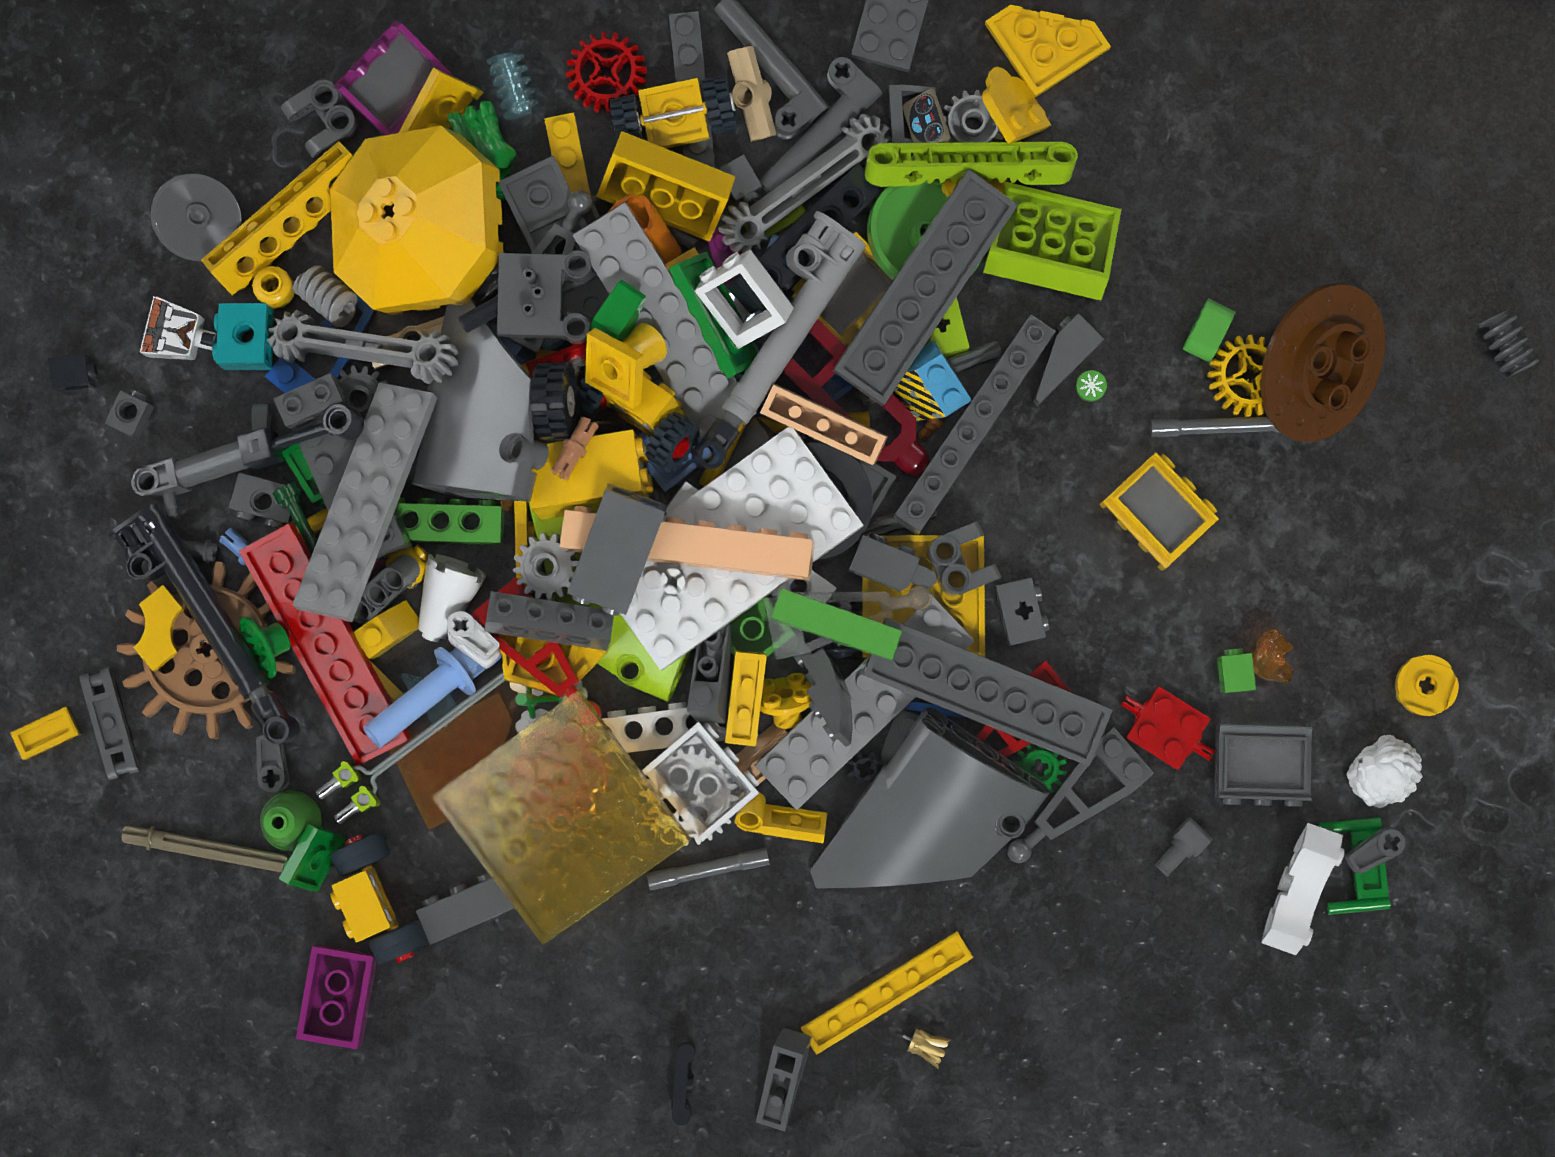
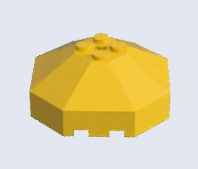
[330,126,504,315]

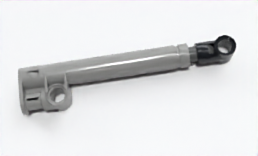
[691,211,866,469]

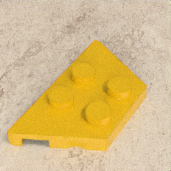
[499,634,609,698]

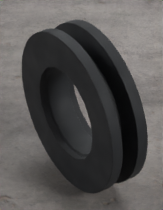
[804,441,873,560]

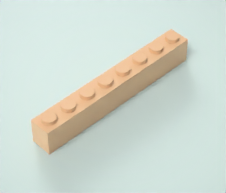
[560,506,815,581]

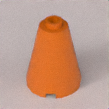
[608,194,681,264]

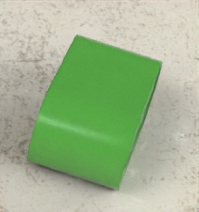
[1183,298,1236,363]

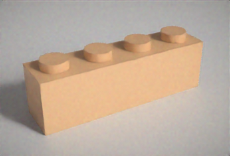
[760,384,888,465]

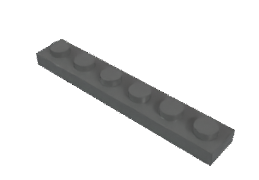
[669,11,715,168]

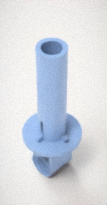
[363,647,502,748]

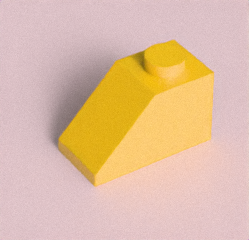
[354,600,419,660]

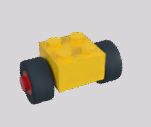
[330,832,429,965]

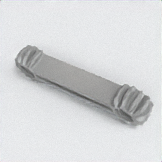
[718,114,892,253]
[267,310,459,384]

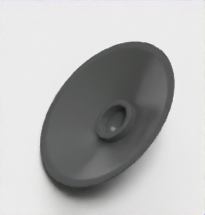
[150,173,242,261]

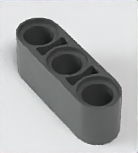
[353,555,420,624]

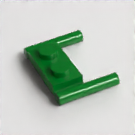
[1318,817,1390,915]

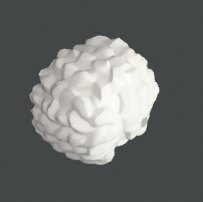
[1347,735,1422,808]

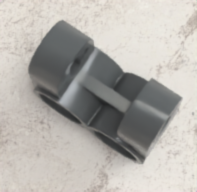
[281,80,359,160]
[927,521,1002,596]

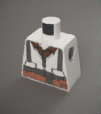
[140,296,217,360]

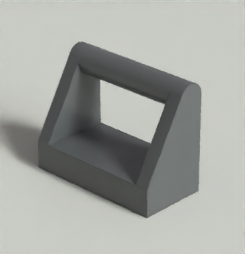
[888,84,936,143]

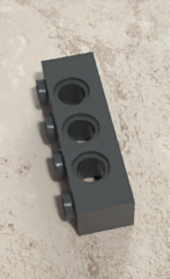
[484,591,614,651]

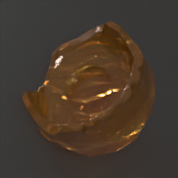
[1252,628,1293,684]

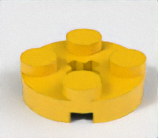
[1395,655,1459,716]

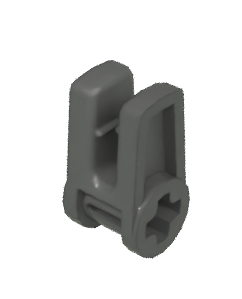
[256,735,290,793]
[1344,828,1405,874]

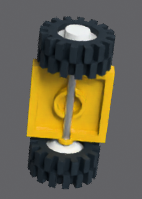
[610,75,737,149]

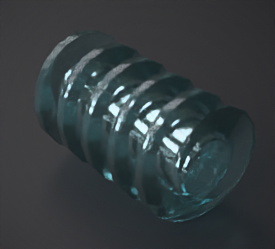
[486,52,539,120]

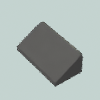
[724,415,776,472]

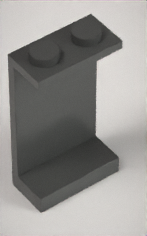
[567,483,667,616]

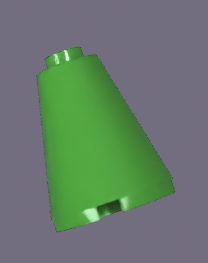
[260,790,322,851]

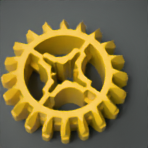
[1207,335,1268,417]

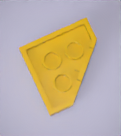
[985,5,1111,98]

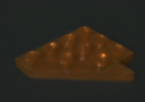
[390,693,513,840]

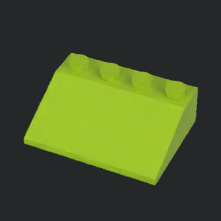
[983,182,1122,301]

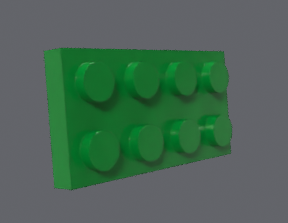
[669,252,759,379]

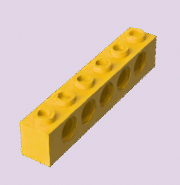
[201,141,353,296]

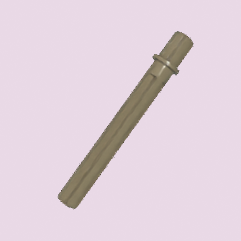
[122,825,288,873]

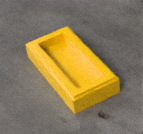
[10,707,81,760]

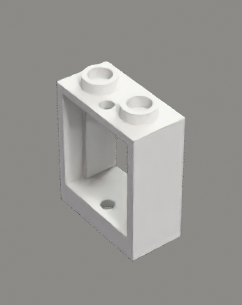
[694,250,794,349]

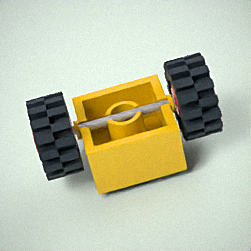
[578,371,700,473]

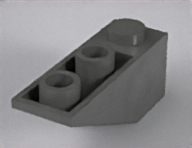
[687,624,731,723]

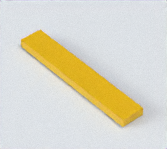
[800,931,973,1055]

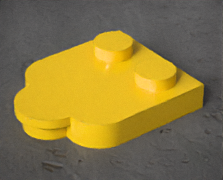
[982,67,1051,144]

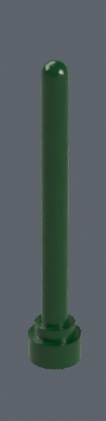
[272,482,318,555]

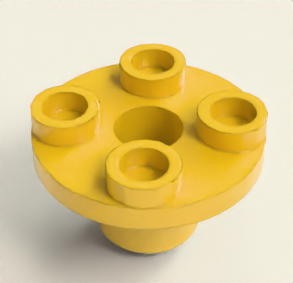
[760,673,812,729]

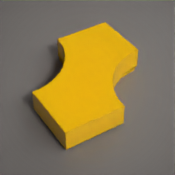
[133,585,184,672]

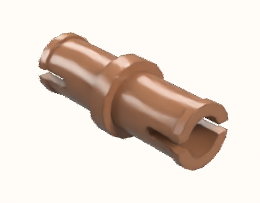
[550,417,598,481]

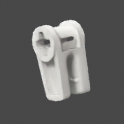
[447,611,500,668]

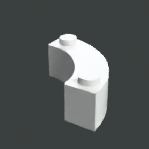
[1261,823,1344,955]

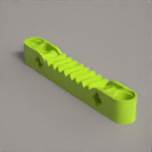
[865,142,1078,187]

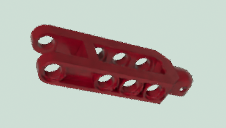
[782,319,930,476]

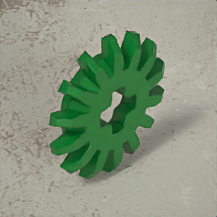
[1012,745,1067,793]

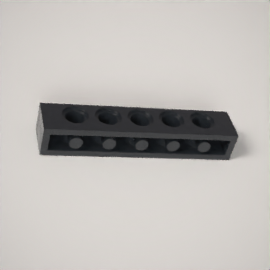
[727,163,882,315]

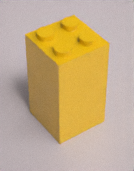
[530,430,653,520]

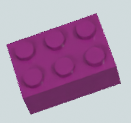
[296,944,377,1049]

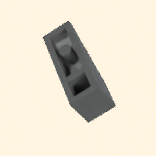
[1033,313,1104,406]
[756,1027,812,1132]

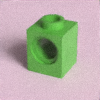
[1217,648,1256,694]

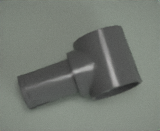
[1154,817,1213,877]

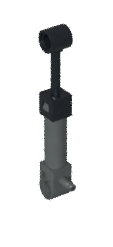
[131,404,364,518]

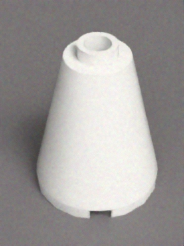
[418,554,486,642]

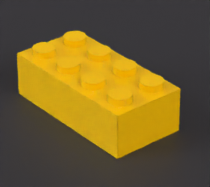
[596,131,736,242]

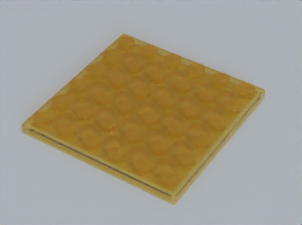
[431,689,691,945]

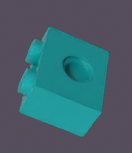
[212,303,275,370]

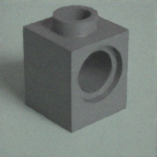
[718,155,762,206]
[105,389,154,439]

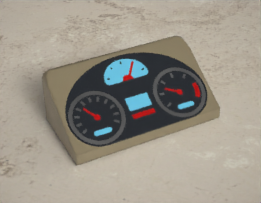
[902,89,951,143]

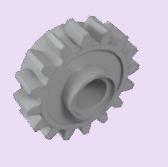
[943,90,1003,143]
[513,533,579,601]

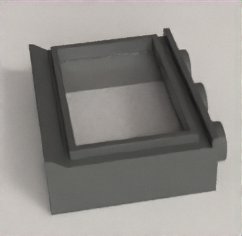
[1214,724,1313,806]

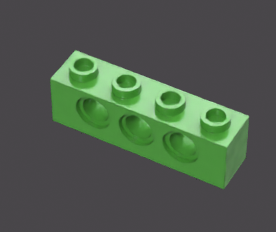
[396,498,504,545]

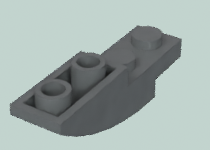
[789,633,853,747]

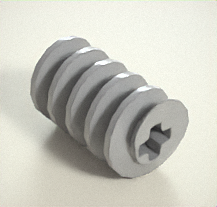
[293,265,357,327]

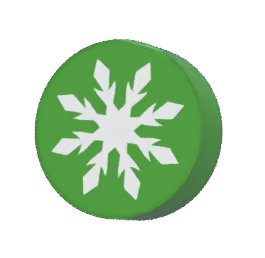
[1075,370,1107,402]

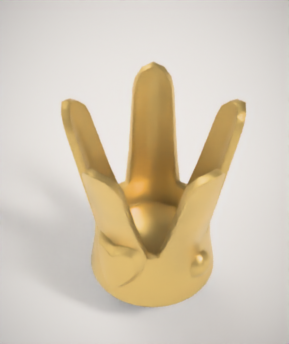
[903,1029,951,1069]

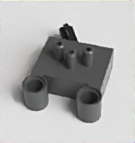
[458,250,592,344]

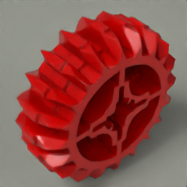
[565,31,647,114]

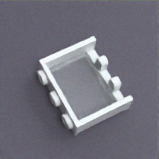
[642,722,759,842]

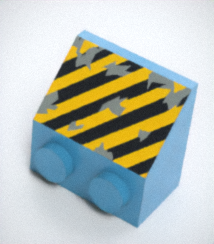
[894,341,972,421]

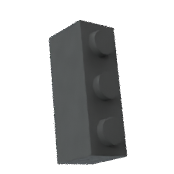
[416,870,518,945]

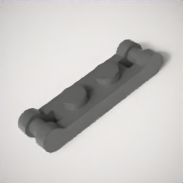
[79,666,140,781]

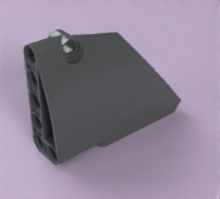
[810,707,1050,888]

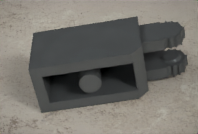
[849,533,937,592]

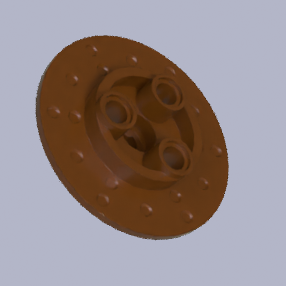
[1261,283,1385,442]

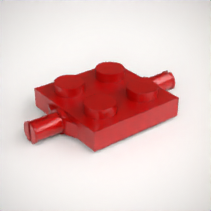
[1120,686,1216,770]

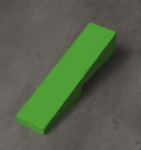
[771,588,902,661]

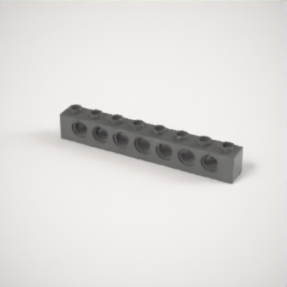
[893,314,1056,535]

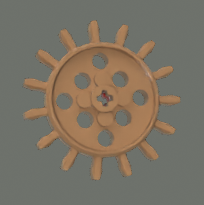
[117,561,296,739]

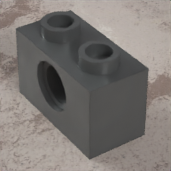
[229,472,302,528]

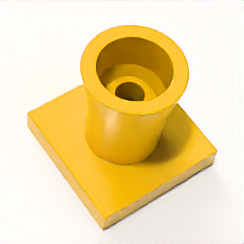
[585,323,667,409]

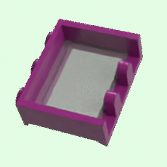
[333,21,453,136]

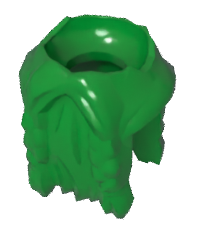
[448,101,517,181]

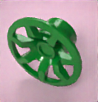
[239,617,290,679]

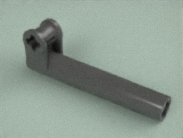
[714,0,830,140]
[759,57,882,193]

